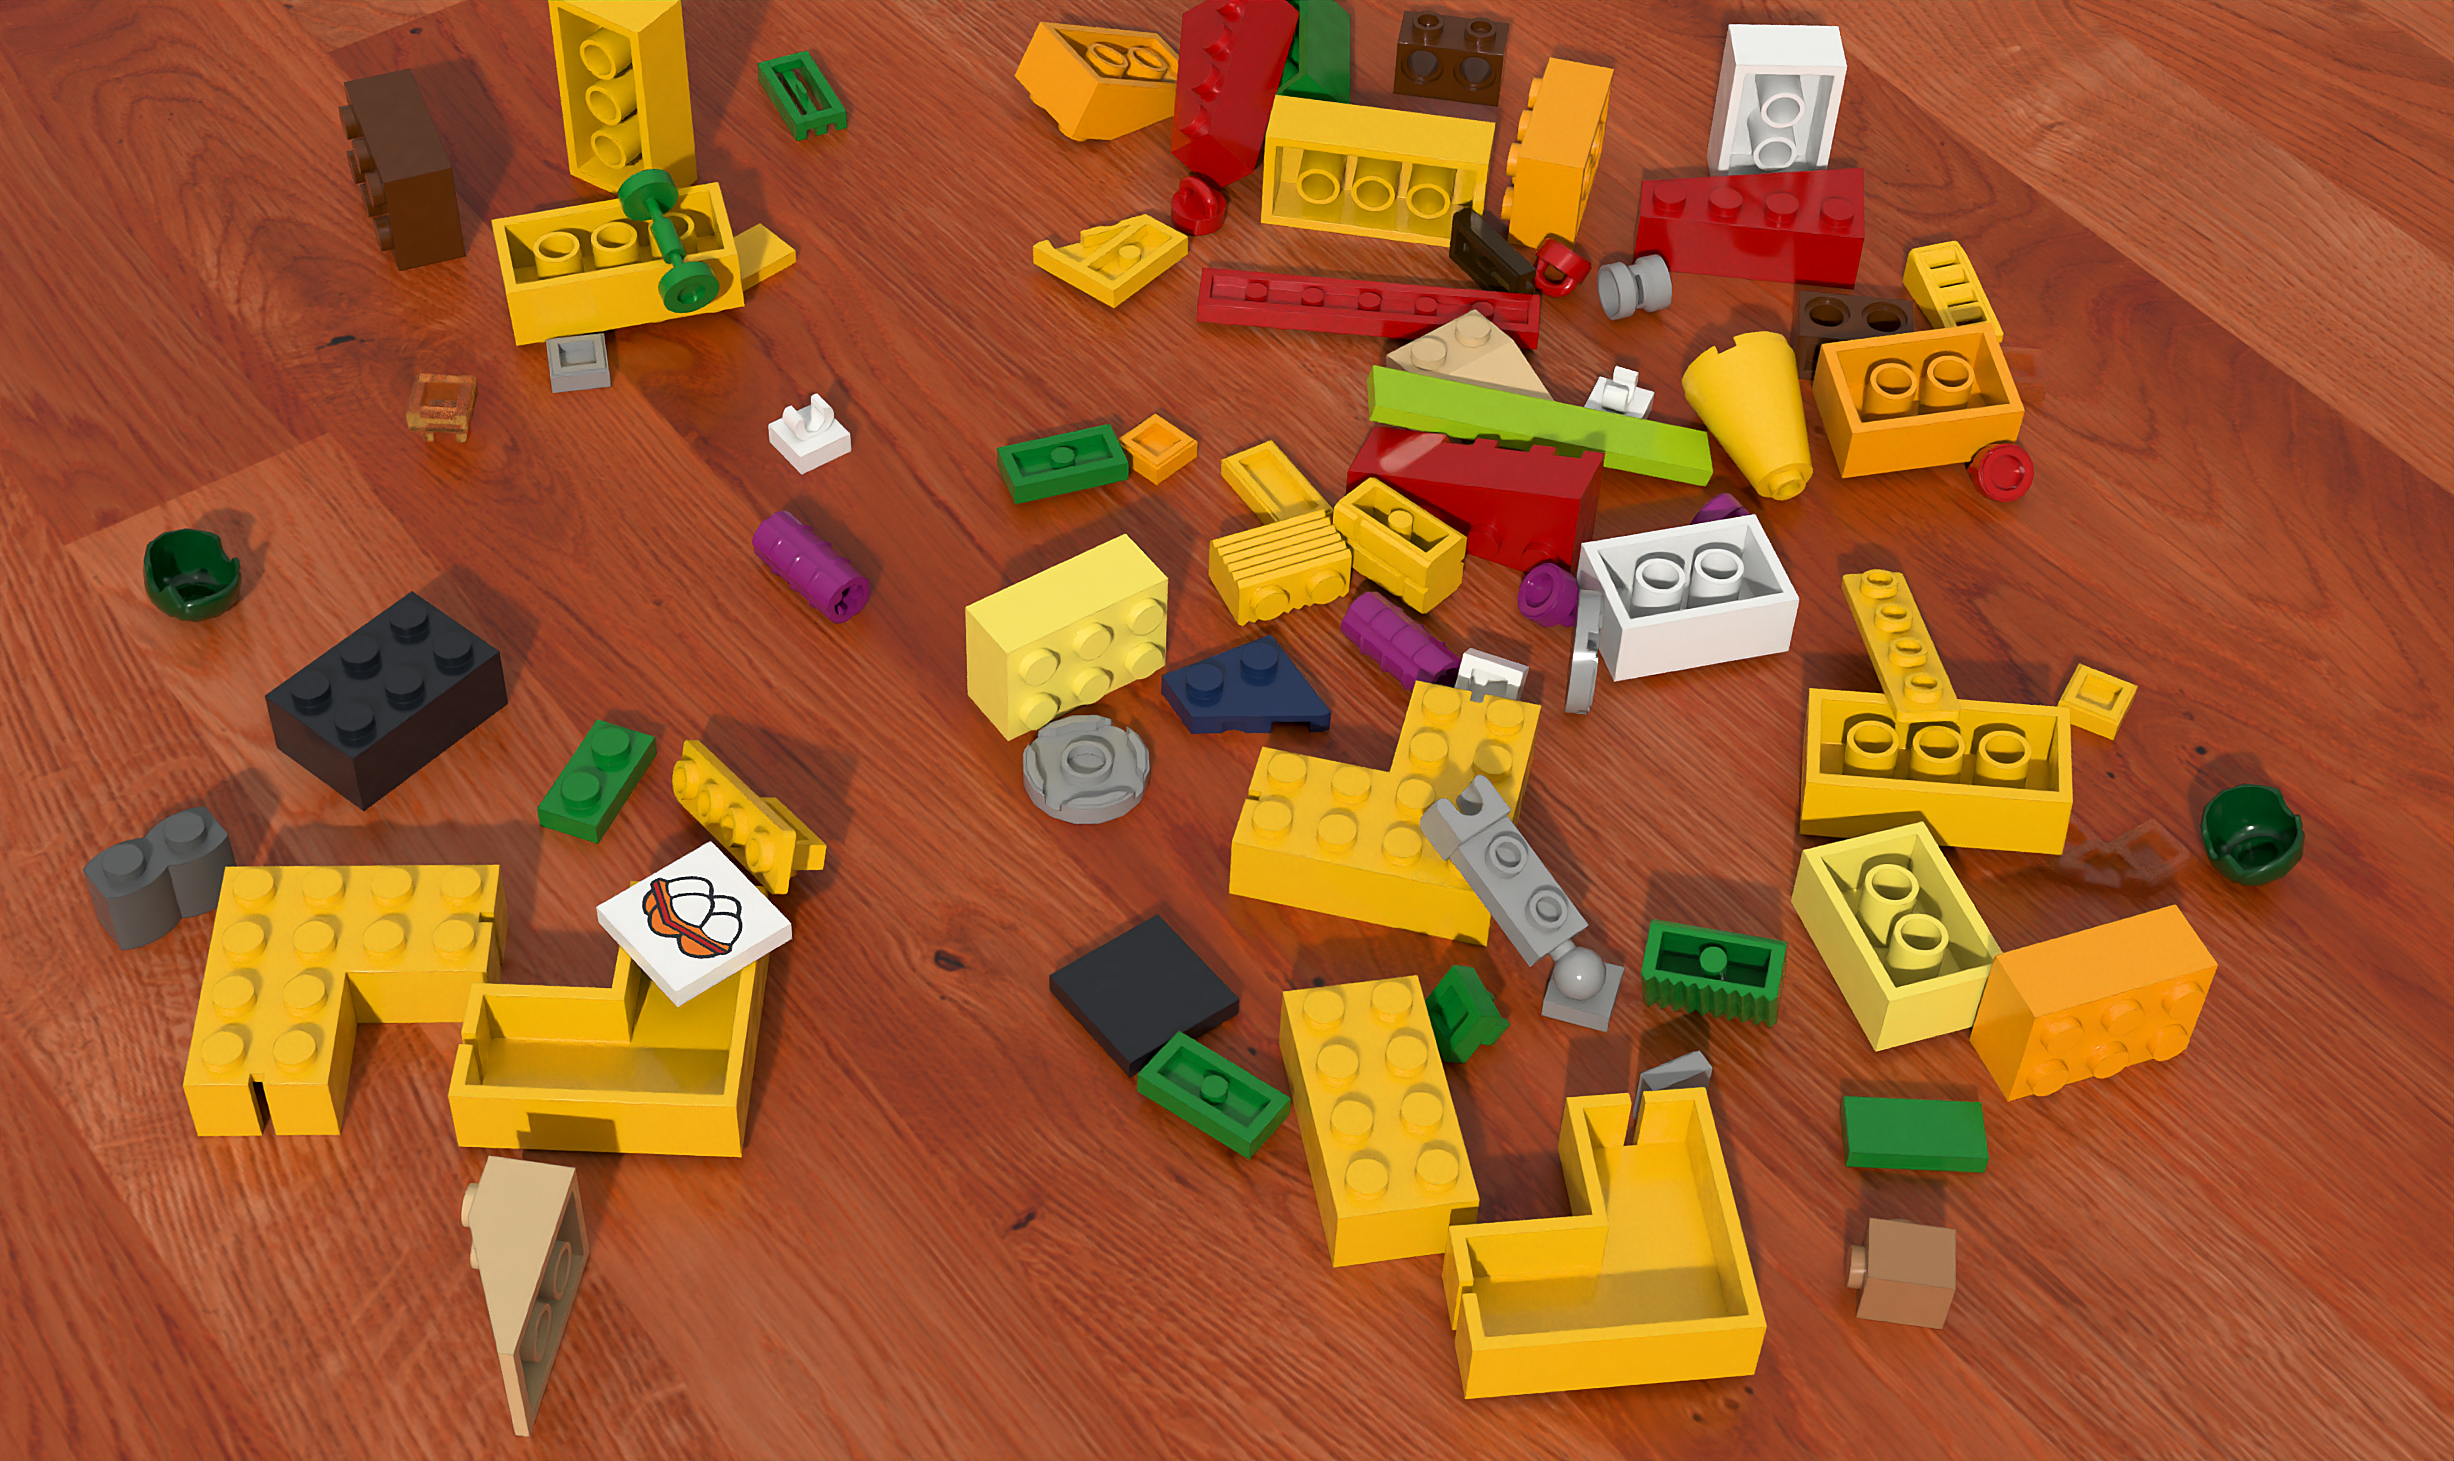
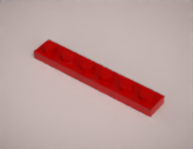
[1197,267,1541,350]

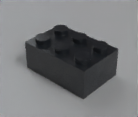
[265,591,508,811]

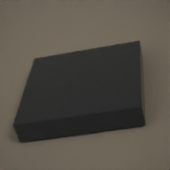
[1049,914,1239,1078]

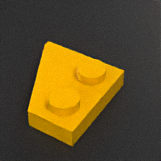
[1033,214,1188,308]

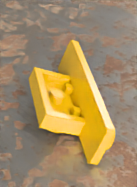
[1841,569,1961,723]
[672,740,827,895]

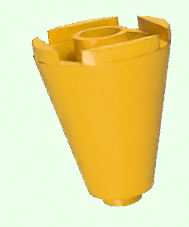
[1681,331,1813,500]

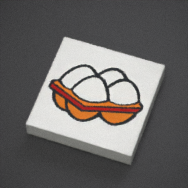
[596,841,792,1007]

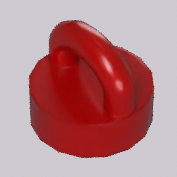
[1171,176,1226,236]
[1532,238,1592,298]
[1967,442,2034,502]

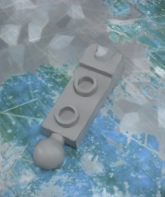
[1419,775,1606,1001]

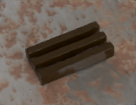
[1449,207,1536,295]

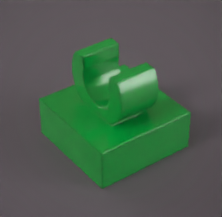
[1425,965,1510,1063]

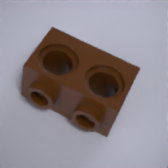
[1393,10,1509,107]
[1790,290,1914,380]

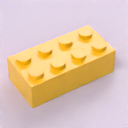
[548,0,698,196]
[1261,95,1496,248]
[491,182,745,346]
[1799,688,2073,855]
[1279,975,1480,1268]

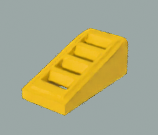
[1902,241,2004,343]

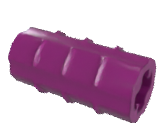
[752,511,871,623]
[1341,592,1462,692]

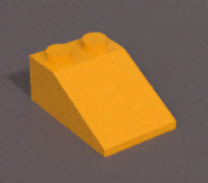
[1014,22,1179,142]

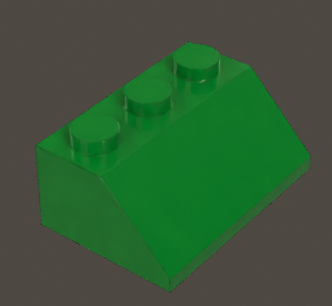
[1264,0,1350,139]

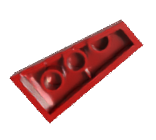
[1170,0,1300,190]
[1632,168,1865,290]
[1346,426,1605,576]

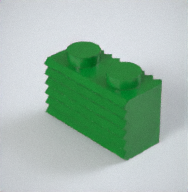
[1641,919,1787,1028]

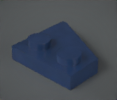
[1161,634,1331,734]

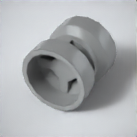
[1597,254,1672,320]

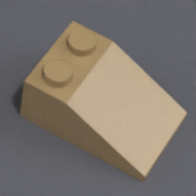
[1386,309,1554,452]
[461,1155,590,1437]

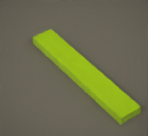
[1367,365,1713,486]

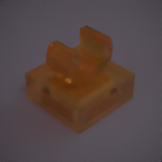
[406,373,478,443]

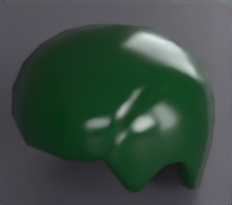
[143,528,242,622]
[2200,783,2305,886]

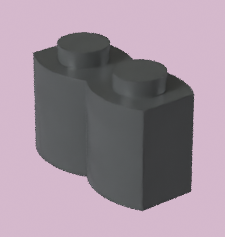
[83,806,236,950]

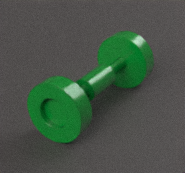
[618,169,719,313]

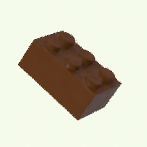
[339,68,466,271]

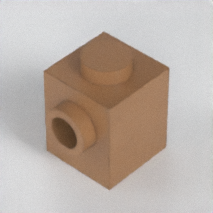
[1845,1218,1956,1330]

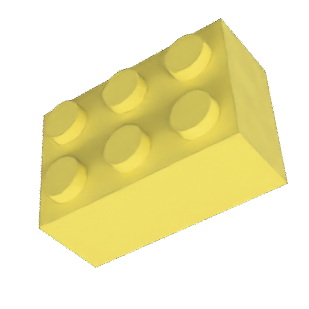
[965,534,1168,741]
[1791,821,2003,1052]

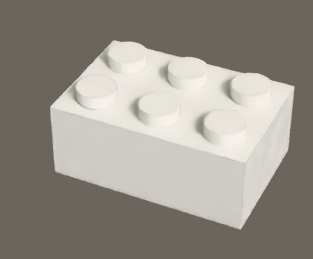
[1707,24,1847,177]
[1576,514,1800,682]

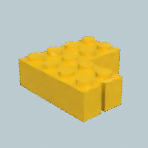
[1229,680,1541,947]
[183,865,509,1136]
[448,881,770,1157]
[1442,1087,1767,1399]

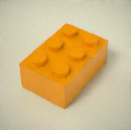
[1501,57,1614,251]
[1812,322,2025,478]
[1969,904,2218,1102]

